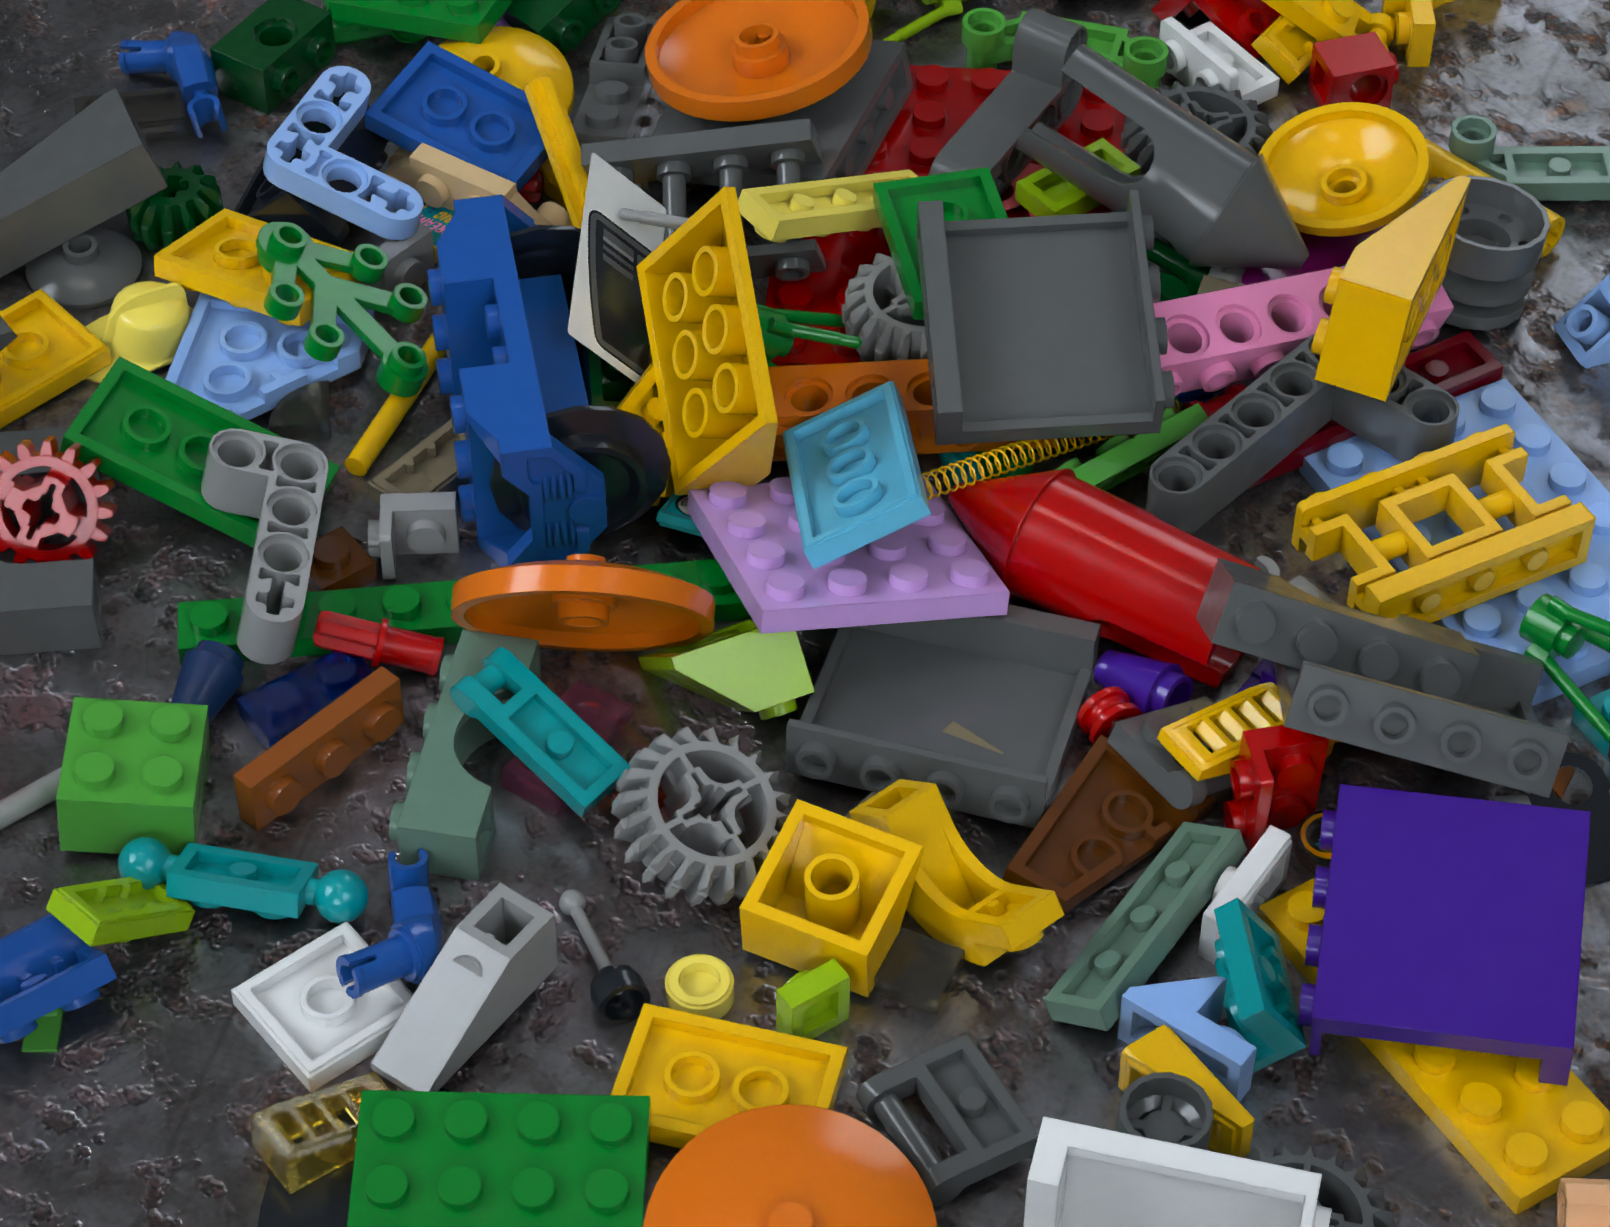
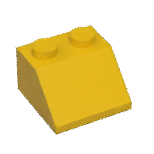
[739,799,923,998]

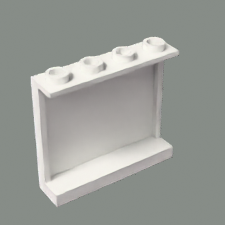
[1023,1116,1332,1227]

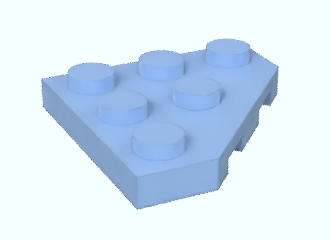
[165,292,374,420]

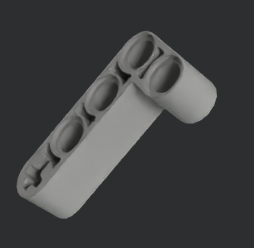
[201,428,328,665]

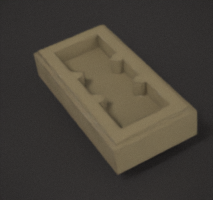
[367,418,469,505]

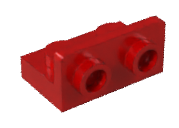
[1223,725,1329,858]

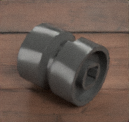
[1116,1072,1214,1150]

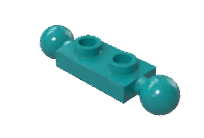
[118,837,369,924]

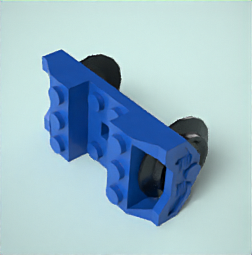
[427,194,671,567]

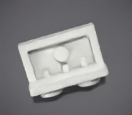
[1159,16,1280,105]

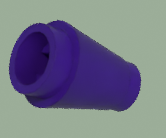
[1094,649,1194,714]

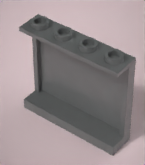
[640,40,914,201]
[916,190,1175,445]
[1273,601,1571,798]
[785,604,1101,828]

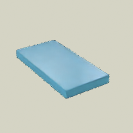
[782,381,931,569]

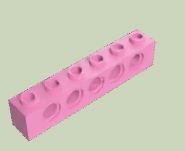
[1153,266,1454,396]

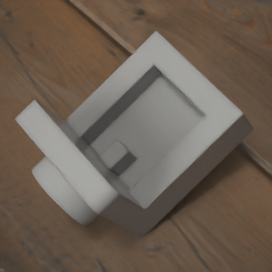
[369,209,435,292]

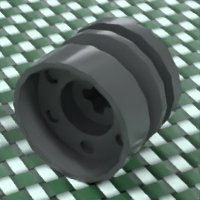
[1430,175,1550,330]

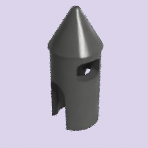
[1016,44,1310,269]

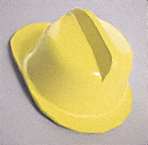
[85,281,194,384]

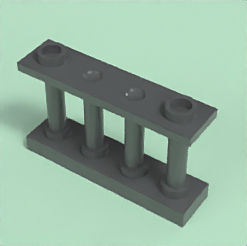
[581,118,826,281]

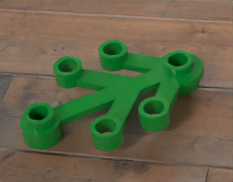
[256,222,429,397]

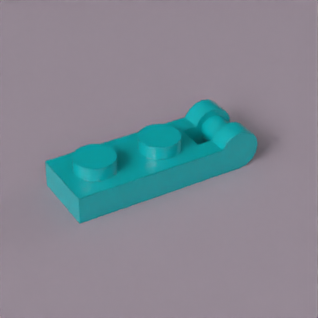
[450,647,630,818]

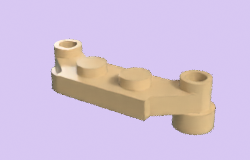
[383,142,573,226]

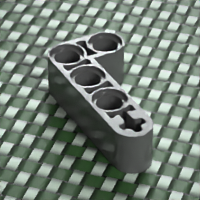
[928,8,1088,196]

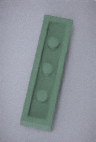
[1043,821,1247,1031]

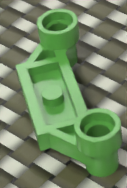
[961,8,1168,89]

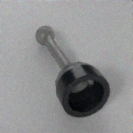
[559,889,651,1025]

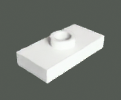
[1197,825,1292,965]

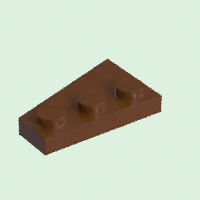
[1002,735,1216,913]

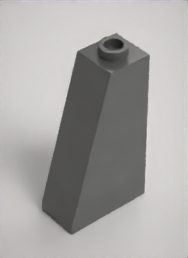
[0,88,168,277]

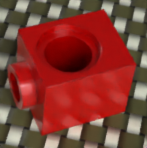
[1308,31,1399,108]

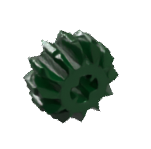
[126,161,224,252]

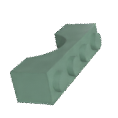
[389,630,541,881]

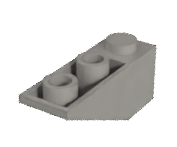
[371,882,558,1092]

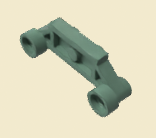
[1448,115,1610,201]

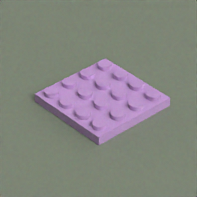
[687,475,1010,634]

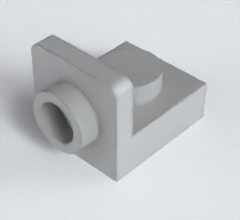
[368,491,460,580]

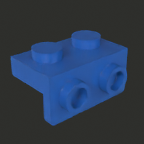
[0,913,117,1044]

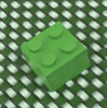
[56,697,210,856]

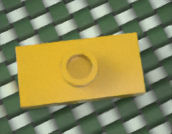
[1251,15,1320,85]

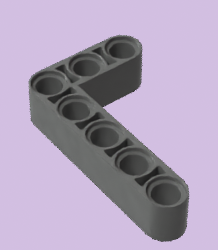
[1146,334,1459,534]

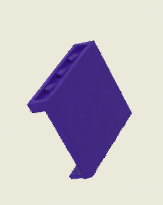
[1298,784,1591,1086]

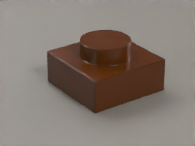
[308,526,377,592]

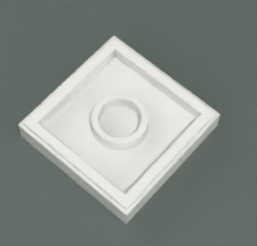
[231,922,413,1093]

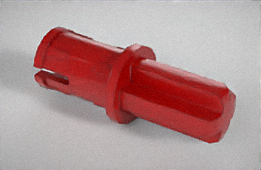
[313,610,444,677]

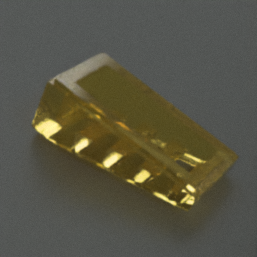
[249,1071,390,1194]

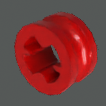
[1077,686,1142,745]

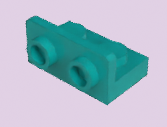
[1214,898,1307,1073]

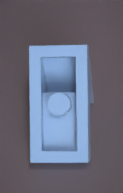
[1117,976,1257,1102]

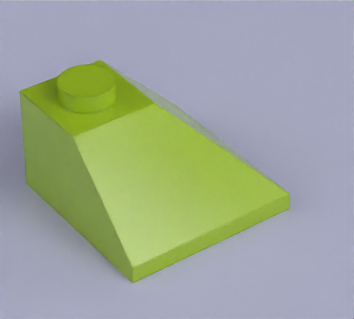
[638,619,815,720]

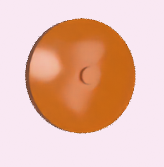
[645,0,872,122]
[451,554,715,652]
[643,1104,937,1227]

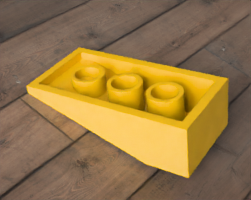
[1311,175,1471,402]

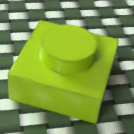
[776,958,850,1039]

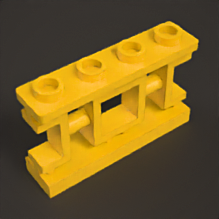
[1291,424,1596,623]

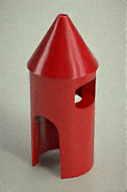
[948,469,1261,689]

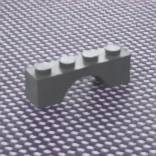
[1196,558,1481,703]

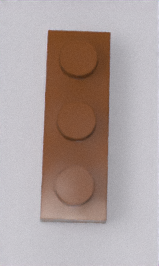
[233,666,405,832]

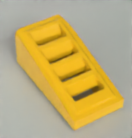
[1157,682,1284,781]
[1118,1024,1255,1158]

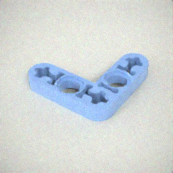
[263,66,424,240]

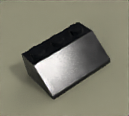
[234,93,389,246]

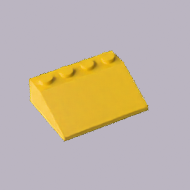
[636,186,778,495]

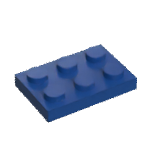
[365,41,571,193]

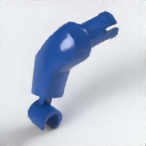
[119,30,227,138]
[336,848,445,999]

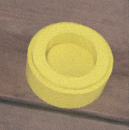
[665,954,734,1019]

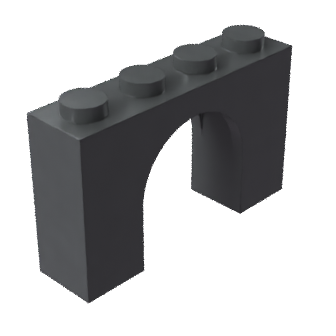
[0,427,105,656]

